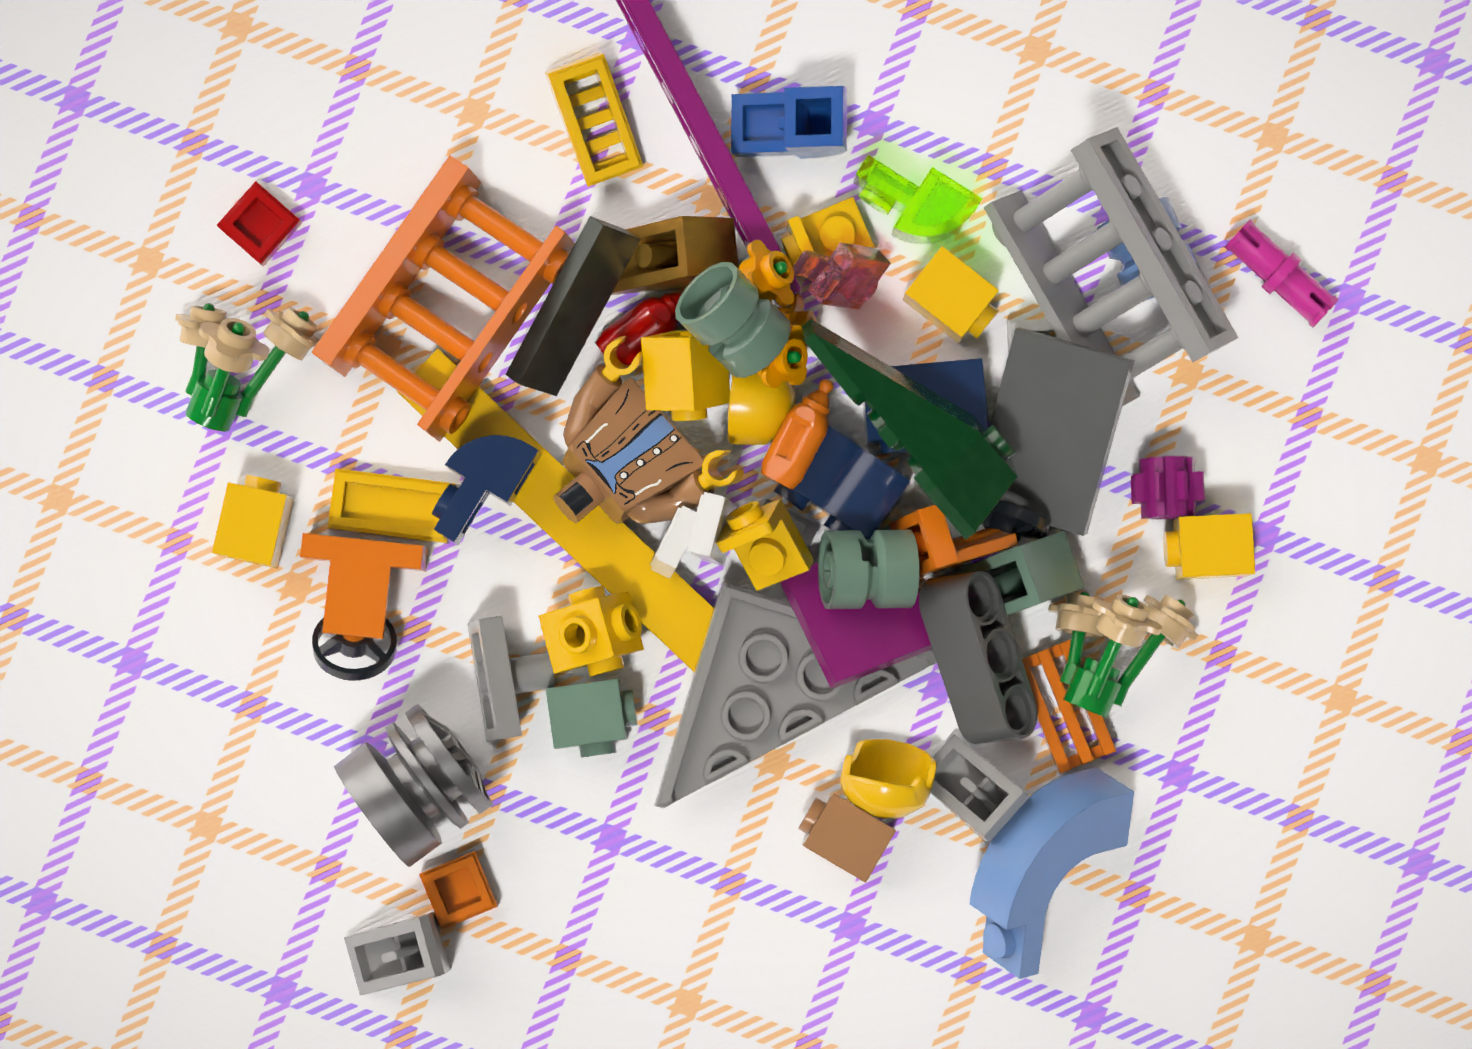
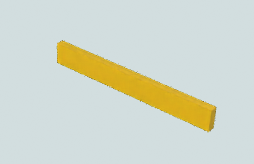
[396,348,714,672]

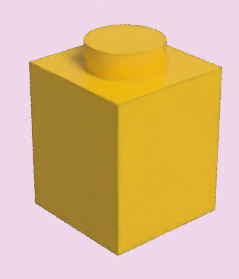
[902,246,999,344]
[641,330,730,421]
[212,475,294,569]
[1163,513,1255,580]

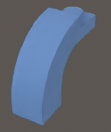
[969,767,1134,979]

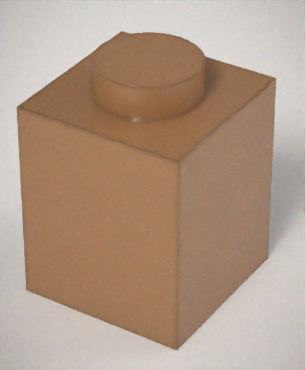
[798,793,896,883]

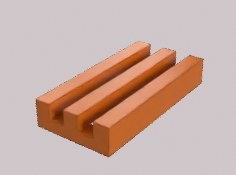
[1022,639,1116,774]

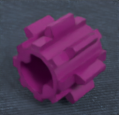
[1130,456,1205,520]

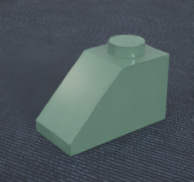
[936,531,1085,615]

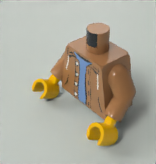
[554,336,744,524]

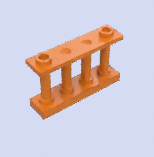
[311,155,575,442]

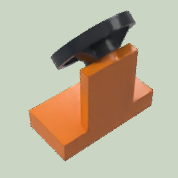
[889,500,1050,577]
[300,533,428,681]

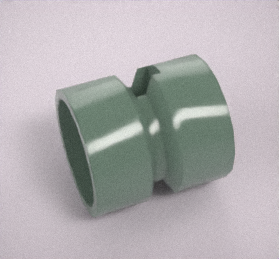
[675,262,791,378]
[818,530,919,609]

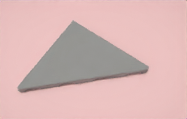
[654,582,937,809]

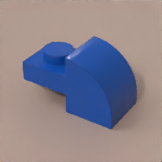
[731,86,847,159]

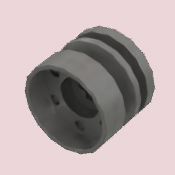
[333,704,494,867]

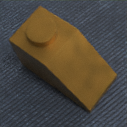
[611,216,739,295]

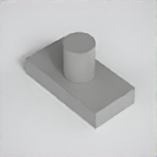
[467,616,555,742]

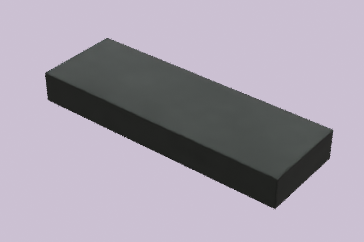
[505,216,641,397]

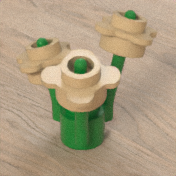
[175,303,320,432]
[1048,592,1199,718]

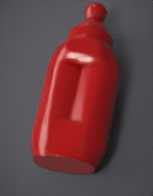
[595,288,686,365]

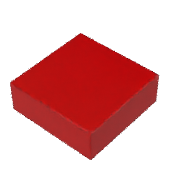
[216,181,303,267]

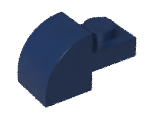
[432,435,542,545]

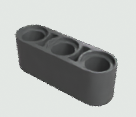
[919,571,1038,744]

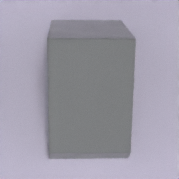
[931,734,1030,842]
[344,912,451,996]

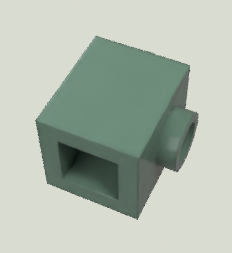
[546,679,637,758]

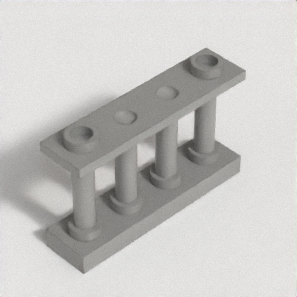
[983,127,1239,406]

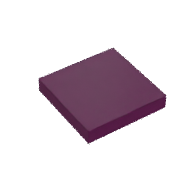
[780,563,932,689]

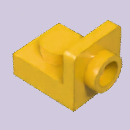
[781,197,876,282]
[716,498,814,591]

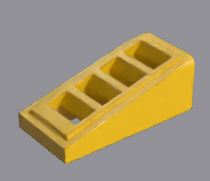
[545,52,644,187]

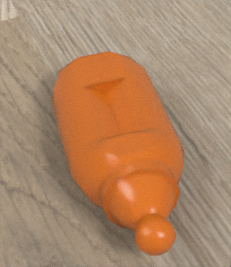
[760,379,834,490]

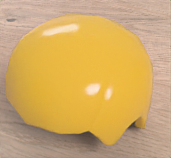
[727,374,796,445]
[840,739,937,819]

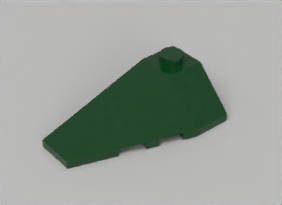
[801,319,1018,540]

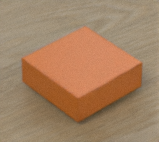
[419,851,499,930]

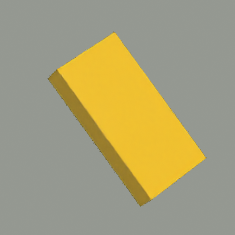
[327,468,456,544]

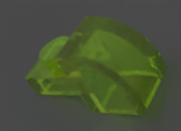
[853,155,983,244]

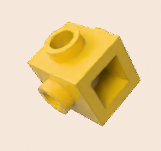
[538,585,644,677]

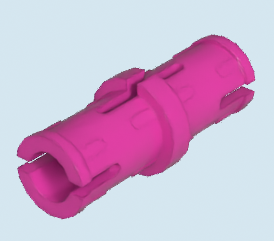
[1224,219,1339,328]

